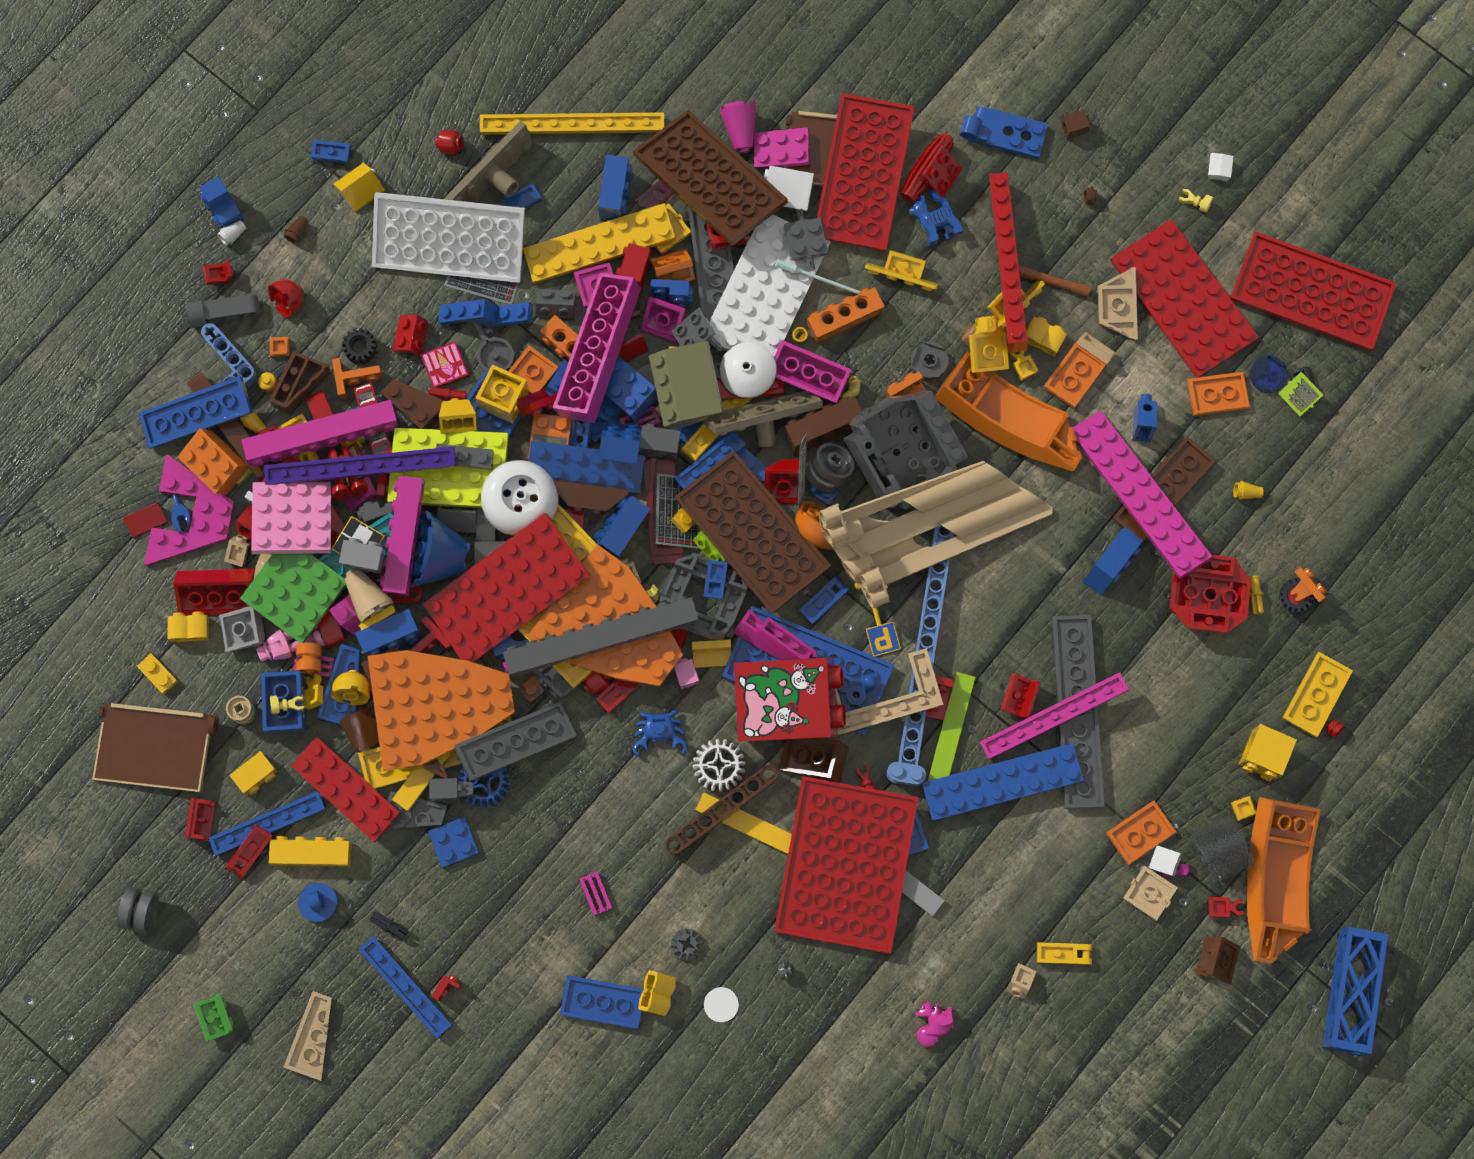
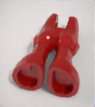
[329,446,369,500]

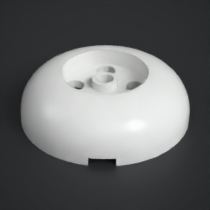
[481,460,558,535]

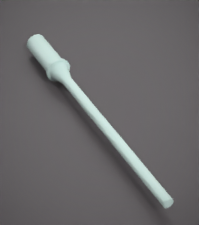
[775,259,860,295]

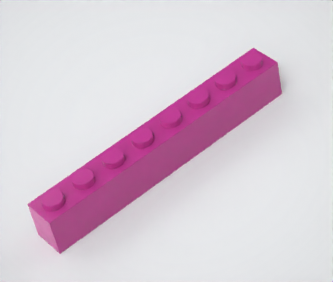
[241,400,398,467]

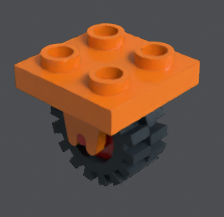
[1279,567,1328,612]

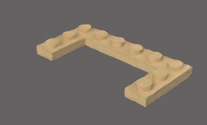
[835,648,943,735]

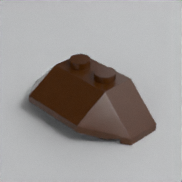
[553,479,629,513]

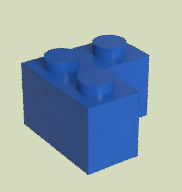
[199,176,244,228]

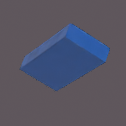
[501,183,542,209]

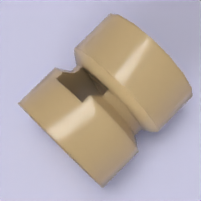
[226,696,256,725]

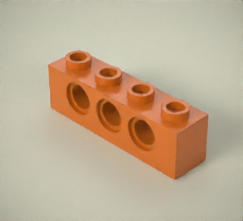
[807,287,885,343]
[540,315,578,363]

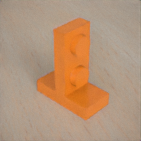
[332,358,383,400]

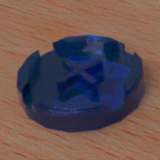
[1250,356,1288,393]

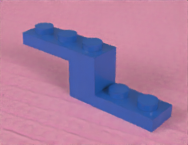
[438,299,533,328]

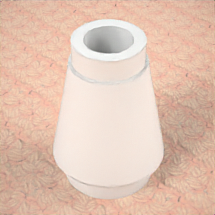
[217,220,246,246]

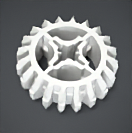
[693,739,745,792]

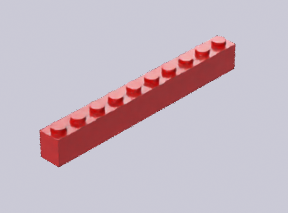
[989,172,1028,353]

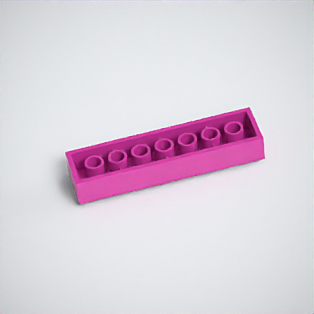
[553,273,641,423]

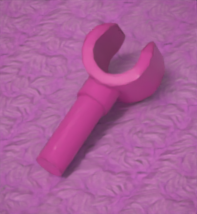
[1162,864,1189,878]

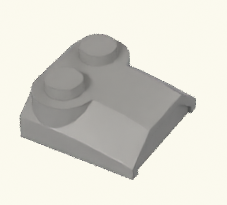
[219,606,265,653]

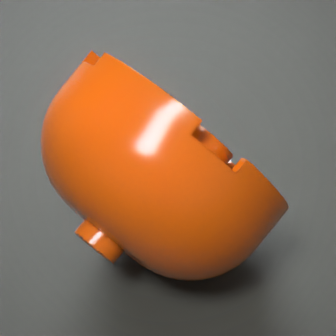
[794,501,834,550]

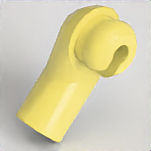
[841,376,861,399]

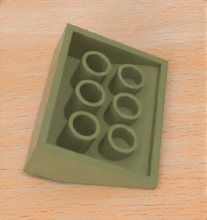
[649,341,724,430]

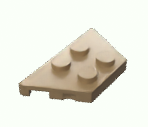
[1098,267,1138,340]

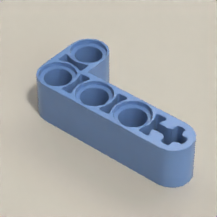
[201,323,257,390]

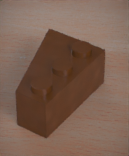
[269,351,331,414]
[380,379,444,429]

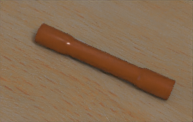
[1019,265,1091,297]

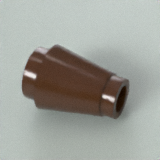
[284,216,309,244]

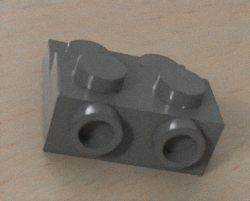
[357,501,394,526]

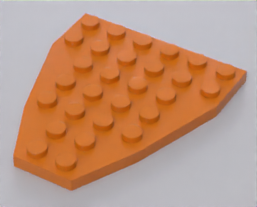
[527,544,683,687]
[368,650,515,771]

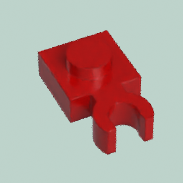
[1208,897,1244,918]

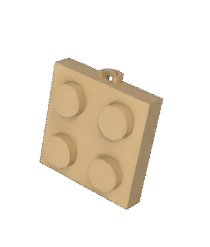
[1123,866,1178,921]

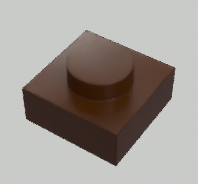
[518,676,545,704]

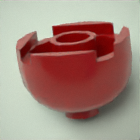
[268,279,304,318]

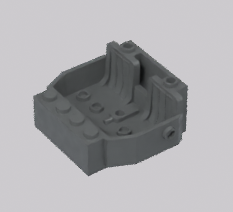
[844,390,968,510]

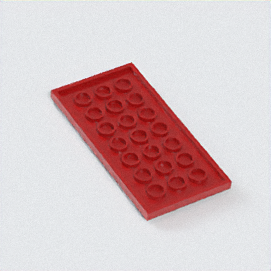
[817,93,915,251]
[1110,219,1259,378]
[1230,231,1396,351]
[423,513,591,663]

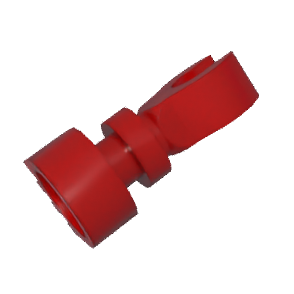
[856,764,877,790]

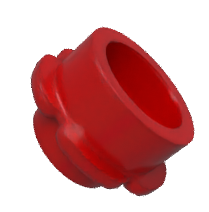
[1327,720,1345,738]

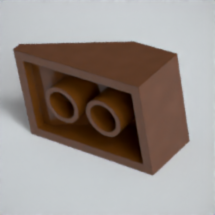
[779,738,849,783]

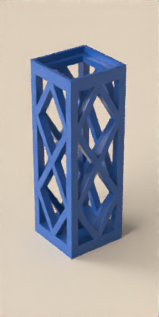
[1322,927,1388,1055]

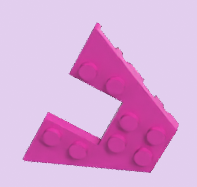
[144,455,235,566]

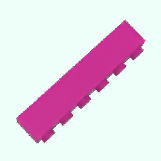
[380,476,425,596]

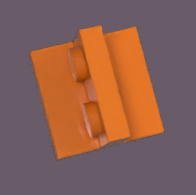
[651,249,695,281]

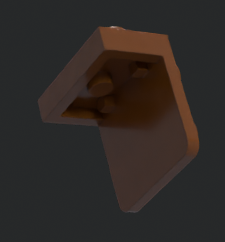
[340,700,379,753]

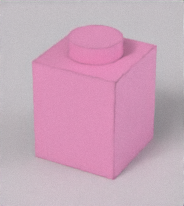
[674,658,699,690]

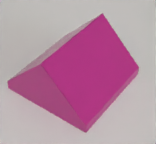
[641,296,686,342]

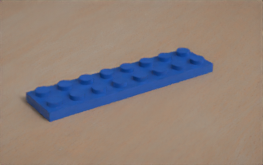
[922,743,1084,821]

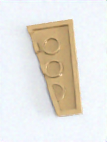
[284,991,332,1081]

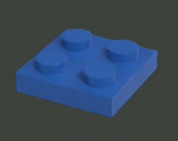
[428,817,479,868]

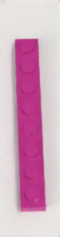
[980,673,1129,760]

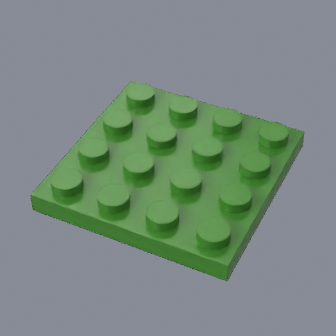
[240,553,346,643]

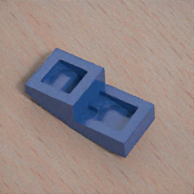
[703,560,728,600]

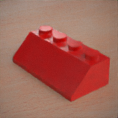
[173,569,255,615]

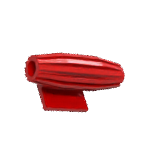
[900,133,963,204]

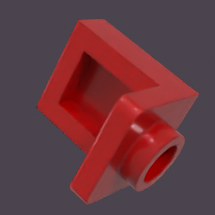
[203,260,234,285]

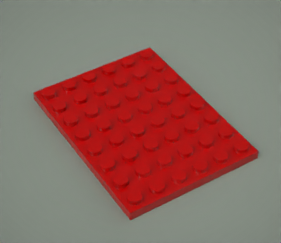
[774,776,918,954]

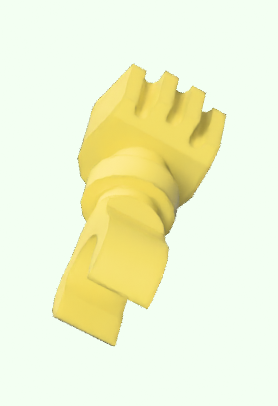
[1179,189,1213,213]
[646,584,659,604]
[270,696,305,714]

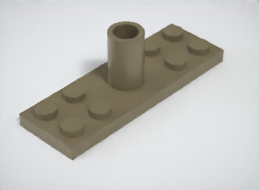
[444,121,533,203]
[703,390,823,447]

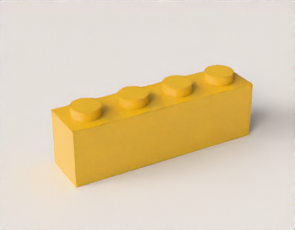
[269,836,352,867]

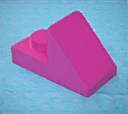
[345,477,377,512]

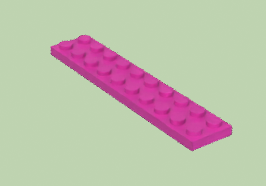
[1073,410,1212,579]

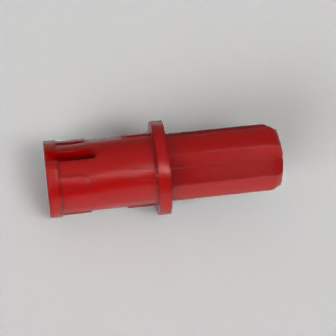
[429,387,467,401]

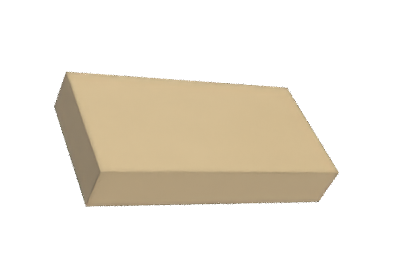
[1077,332,1116,364]

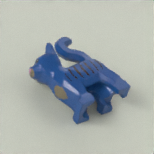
[909,187,963,247]

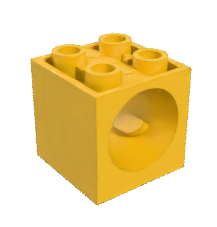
[476,365,530,424]
[1238,724,1297,781]

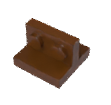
[1196,936,1240,985]

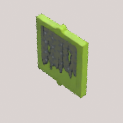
[1278,372,1324,417]

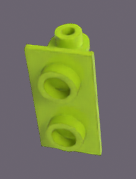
[693,531,726,562]

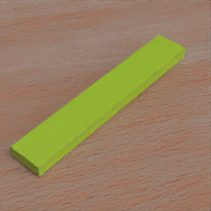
[928,672,975,781]

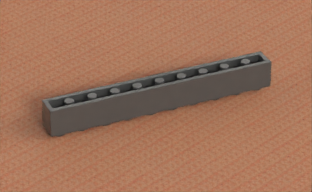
[503,596,699,677]

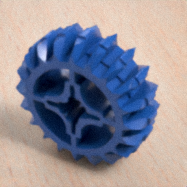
[458,767,511,808]

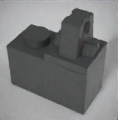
[429,778,474,804]

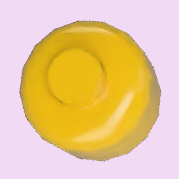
[258,372,278,393]

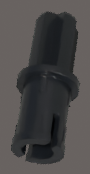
[370,911,409,941]

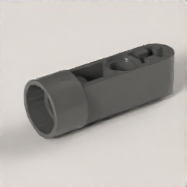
[186,294,261,328]

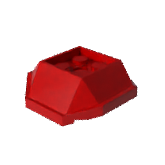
[1169,554,1251,634]

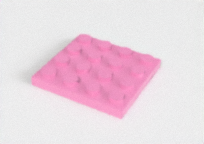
[251,482,331,554]

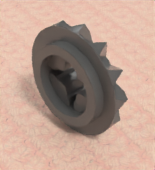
[671,928,703,961]

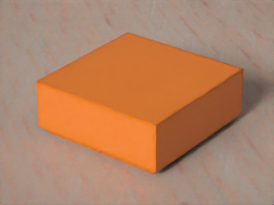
[270,337,290,358]

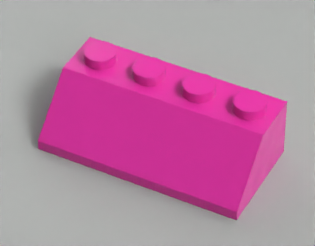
[774,340,851,404]

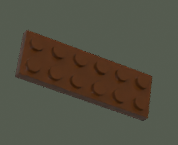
[1112,436,1216,542]

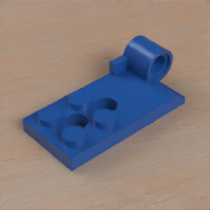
[960,107,1048,160]

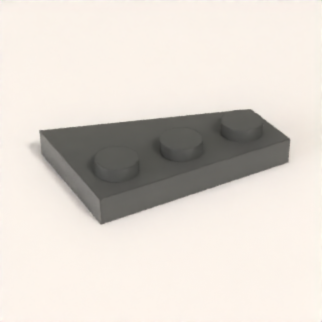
[388,791,448,829]

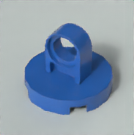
[298,883,338,923]

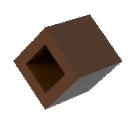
[1061,110,1091,139]

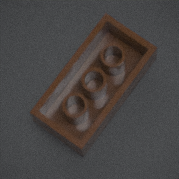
[785,396,862,456]

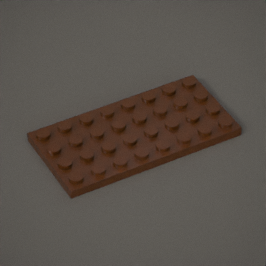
[633,110,788,246]
[674,450,831,615]

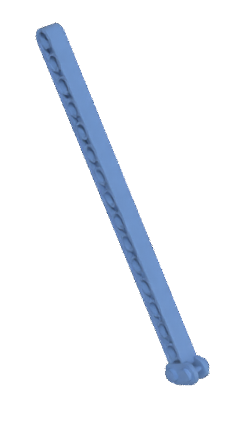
[886,525,954,786]

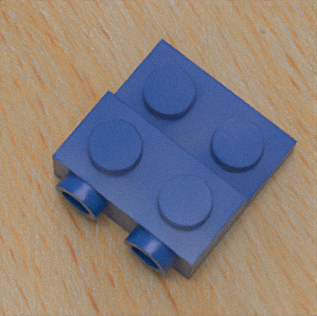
[651,279,693,308]

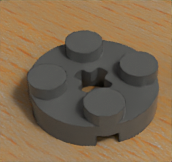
[911,342,949,380]

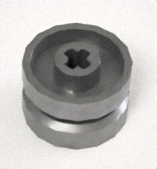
[806,443,854,493]
[117,886,159,935]

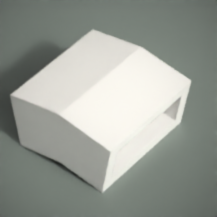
[1208,153,1233,181]
[1149,846,1181,876]

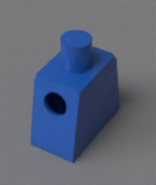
[1132,394,1157,442]

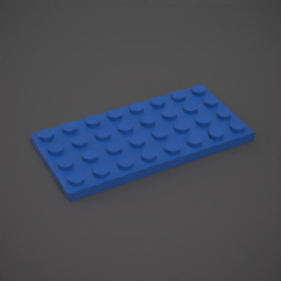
[722,606,894,736]

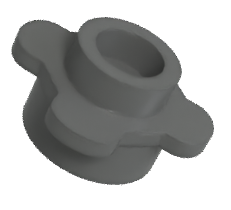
[778,961,794,981]

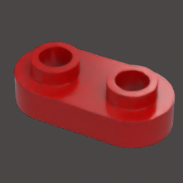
[386,586,423,605]

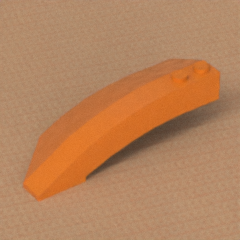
[935,351,1082,471]
[1247,797,1321,963]

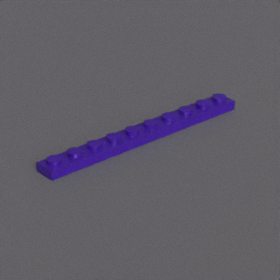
[264,447,456,484]

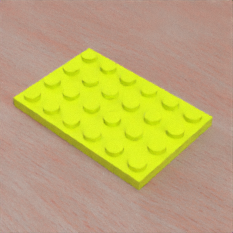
[387,428,509,508]

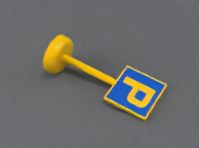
[854,583,901,656]

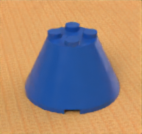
[410,510,470,587]

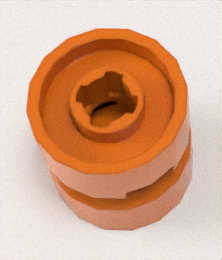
[296,643,322,674]

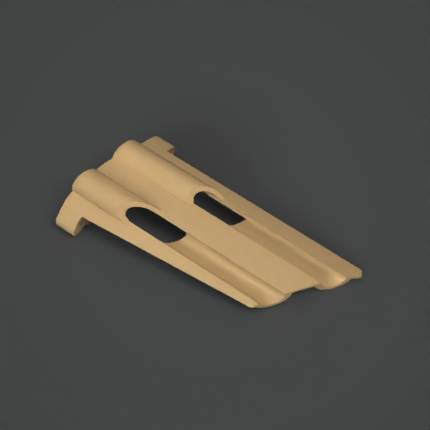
[819,461,1053,609]

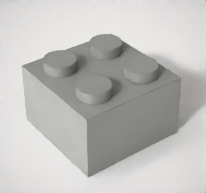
[339,537,386,574]

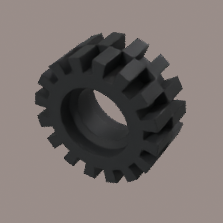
[342,328,378,364]

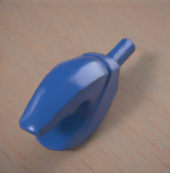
[171,494,191,534]

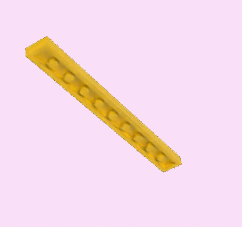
[480,112,664,135]

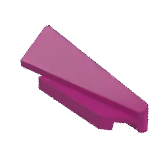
[733,609,817,660]

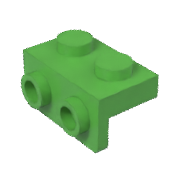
[193,994,234,1042]

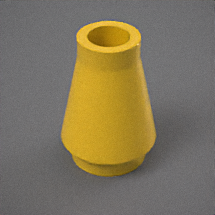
[239,411,267,434]
[1233,481,1263,500]

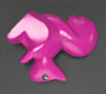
[915,1002,954,1048]

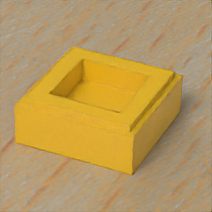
[1231,796,1256,821]

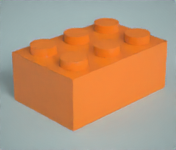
[178,428,249,495]

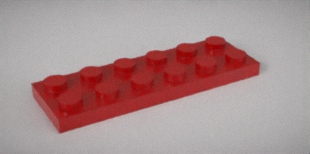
[291,736,401,843]

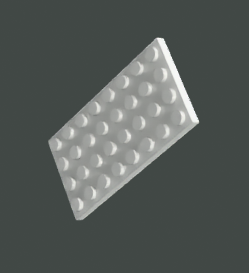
[372,192,525,283]
[709,215,831,357]

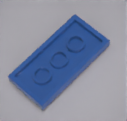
[560,975,644,1029]

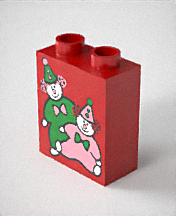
[734,658,846,742]

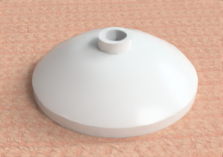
[720,342,777,398]

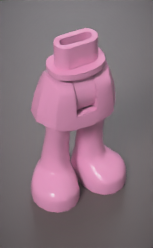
[256,625,326,662]

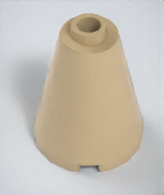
[344,568,394,624]

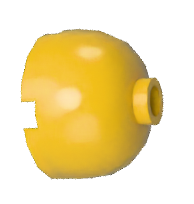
[331,670,371,705]

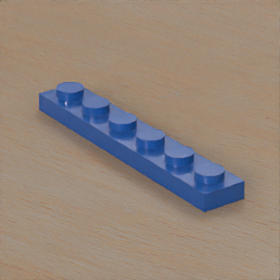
[209,791,326,856]
[358,936,452,1039]

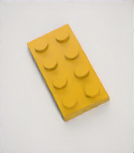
[1282,652,1353,738]

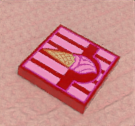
[420,341,469,388]

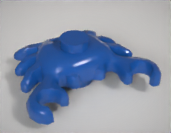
[633,710,688,757]

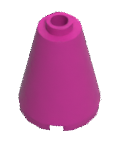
[720,101,756,154]

